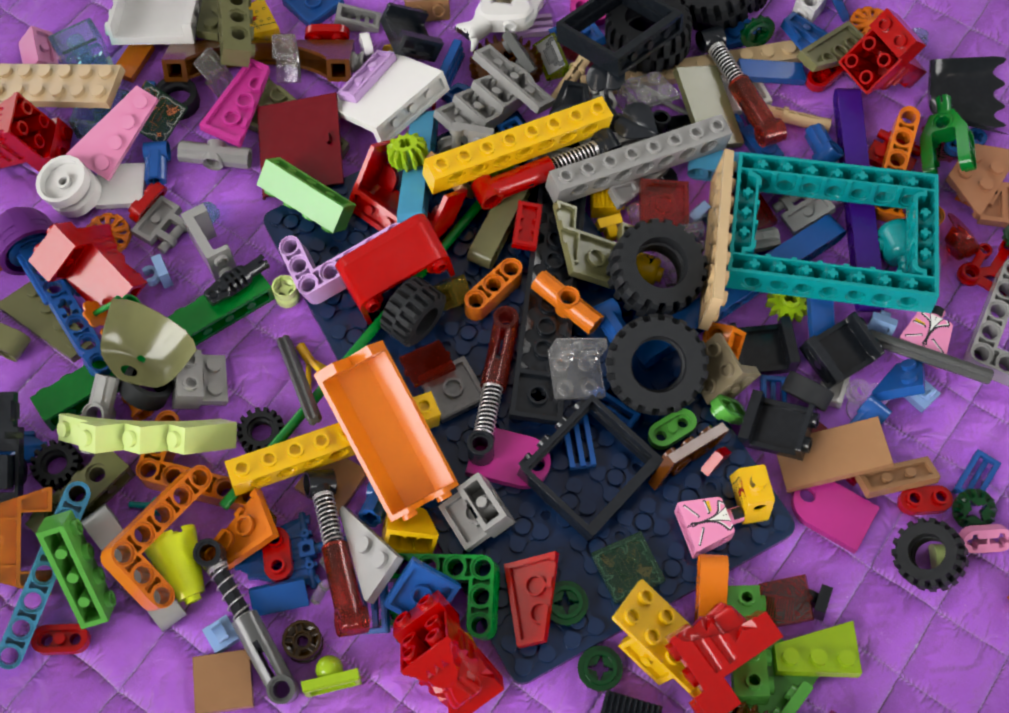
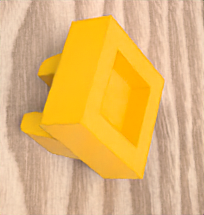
[594,213,623,241]

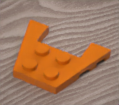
[0,487,52,595]

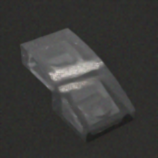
[272,34,301,83]
[193,47,234,98]

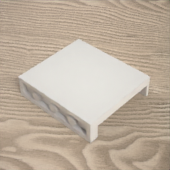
[104,0,202,45]
[337,50,450,143]

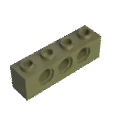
[217,0,255,67]
[25,452,136,534]

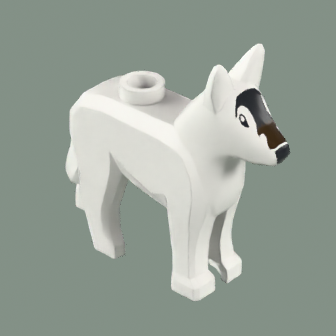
[455,0,544,52]

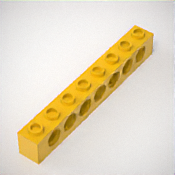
[422,96,614,194]
[224,391,441,496]

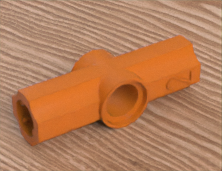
[531,270,604,334]

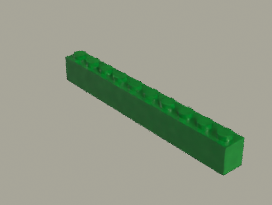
[30,273,275,431]

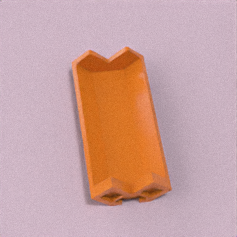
[313,340,459,522]

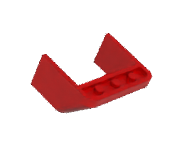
[349,140,468,238]
[335,214,455,325]

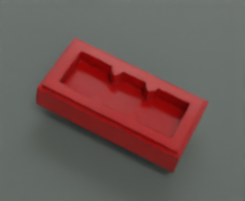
[511,200,543,252]

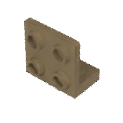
[701,333,761,405]

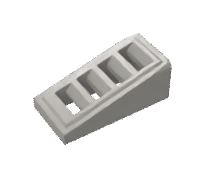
[334,2,382,33]

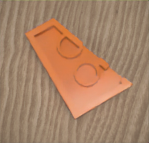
[204,488,279,578]

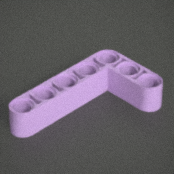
[279,223,400,304]

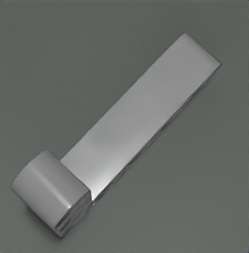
[963,259,1009,387]
[81,503,187,632]

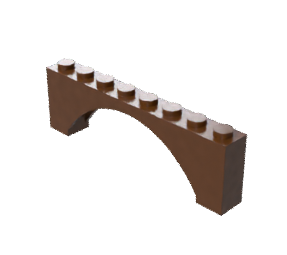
[161,40,355,82]

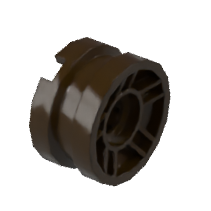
[282,620,324,664]

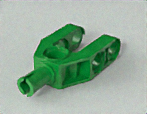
[920,94,977,174]

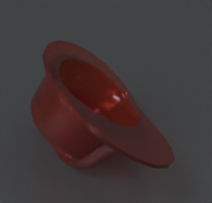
[944,213,986,260]

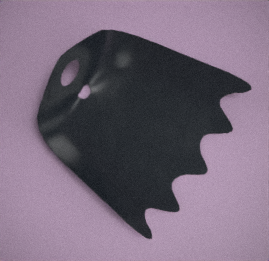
[927,56,1009,135]

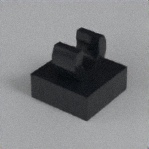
[802,584,833,621]

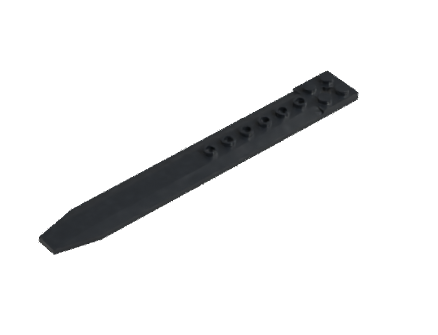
[508,80,590,425]

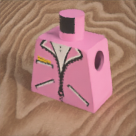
[899,305,953,369]
[674,497,745,559]

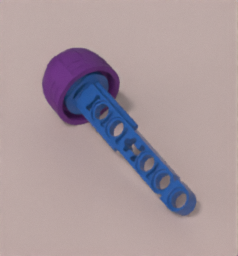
[0,207,111,377]

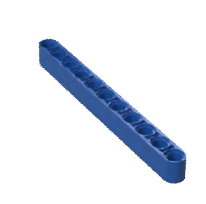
[634,214,847,368]

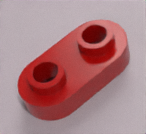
[304,24,350,40]
[805,66,844,92]
[128,182,167,223]
[897,485,953,516]
[262,527,294,582]
[31,624,91,655]

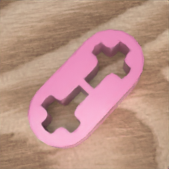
[959,524,1009,553]

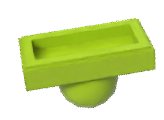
[301,655,362,698]

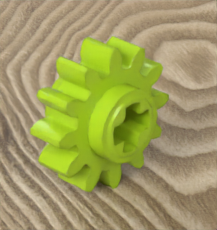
[765,293,807,323]

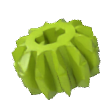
[386,132,429,173]

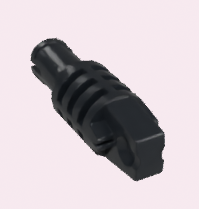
[204,254,270,306]

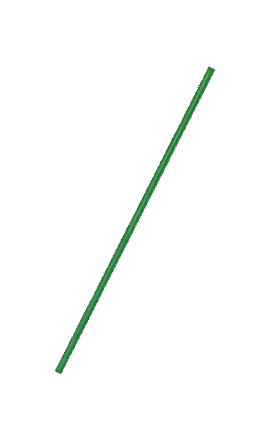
[219,163,520,510]

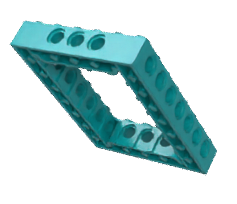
[725,152,939,313]

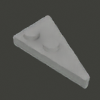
[339,506,404,604]

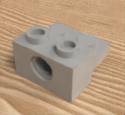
[172,350,228,409]
[438,472,516,552]

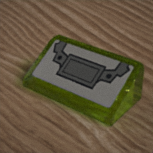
[532,32,569,81]

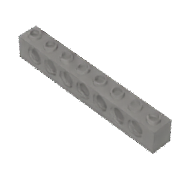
[545,114,733,203]

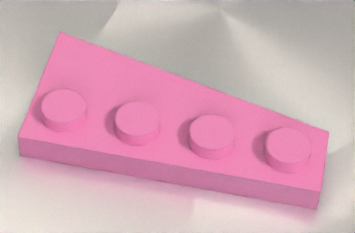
[66,86,159,181]

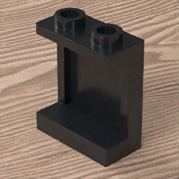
[380,3,444,62]
[799,311,885,389]
[730,316,801,376]
[738,389,820,461]

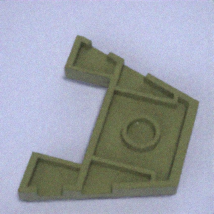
[553,200,634,289]

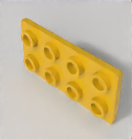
[612,579,698,693]

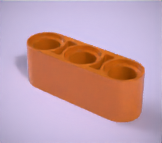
[464,258,523,321]
[694,554,729,622]

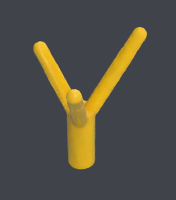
[296,343,326,388]

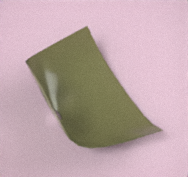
[100,299,197,388]

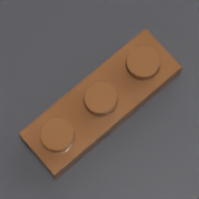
[855,456,941,499]

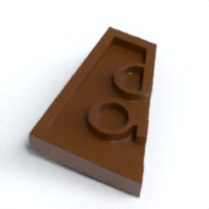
[648,422,729,491]

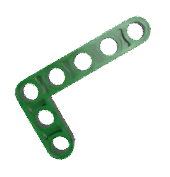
[389,553,500,641]

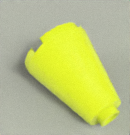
[144,524,205,605]

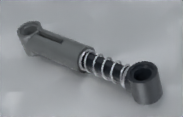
[193,538,300,704]

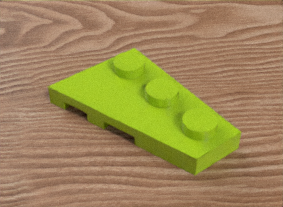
[772,621,862,678]

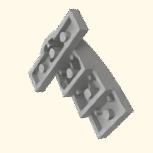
[433,44,555,145]

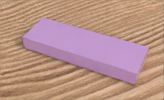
[337,50,397,103]

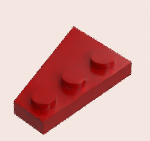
[504,551,559,648]

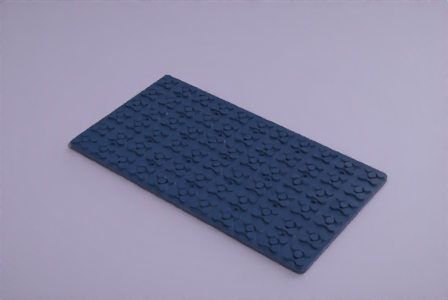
[263,110,795,685]

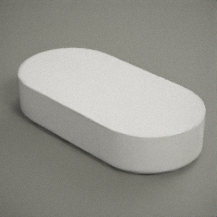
[359,32,374,62]

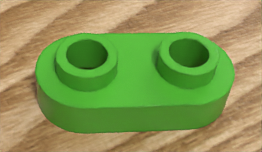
[710,394,746,425]
[648,408,697,450]

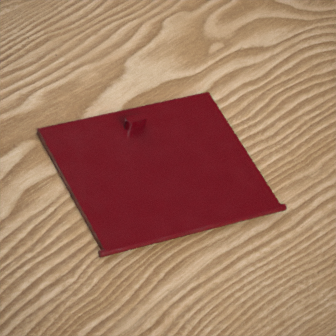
[257,92,344,200]

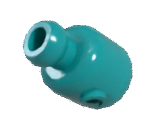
[877,218,906,273]

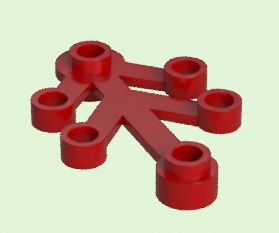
[957,240,1009,297]

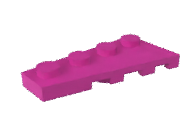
[199,58,271,148]

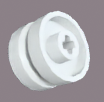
[36,155,102,218]

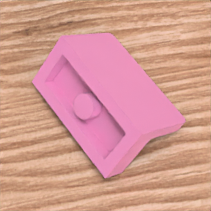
[19,26,59,64]

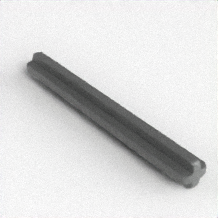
[869,330,994,384]
[277,335,322,425]

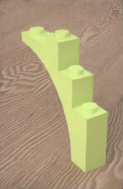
[57,413,237,455]

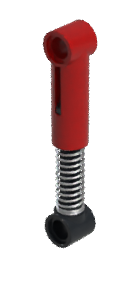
[471,128,622,210]

